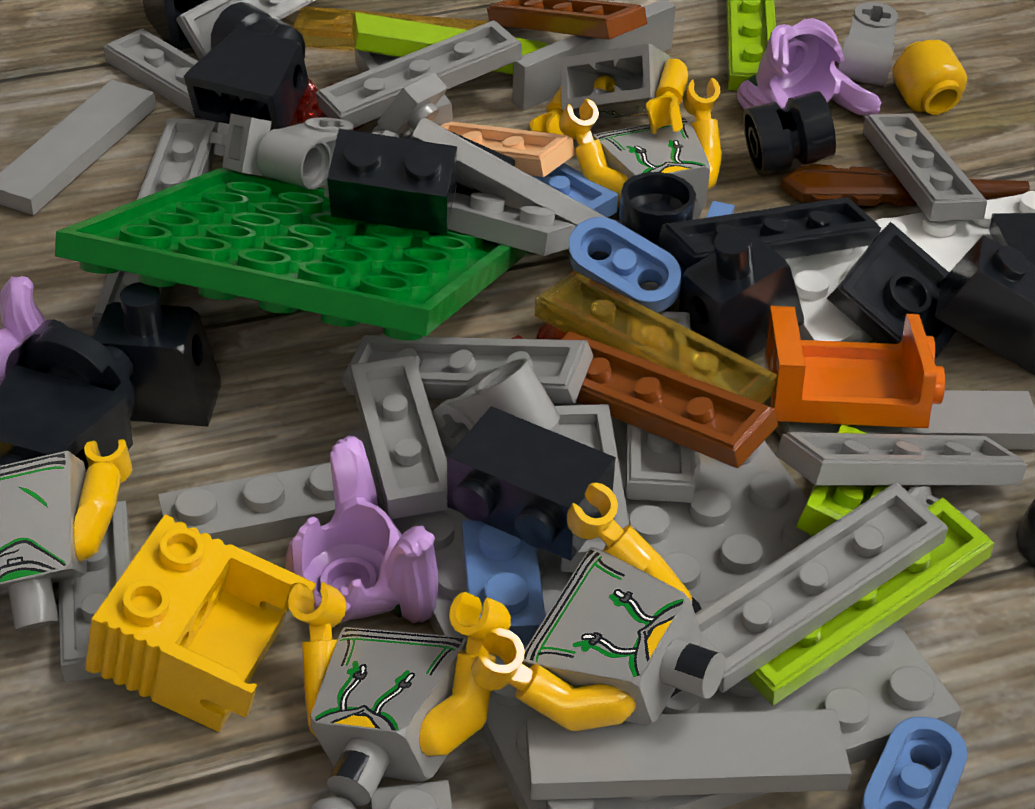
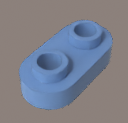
[569,217,681,313]
[860,716,967,809]

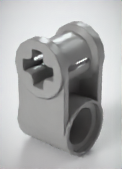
[838,2,898,87]
[257,117,354,189]
[433,358,560,450]

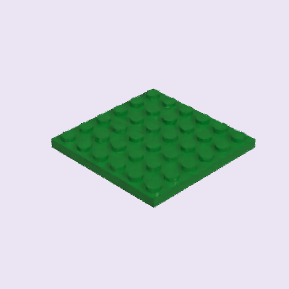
[55,168,529,341]

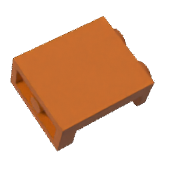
[764,306,945,428]

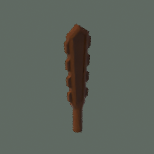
[780,164,1030,206]

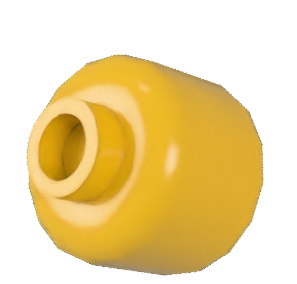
[892,40,967,115]

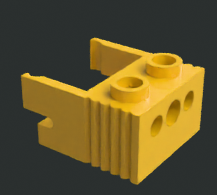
[85,514,316,733]

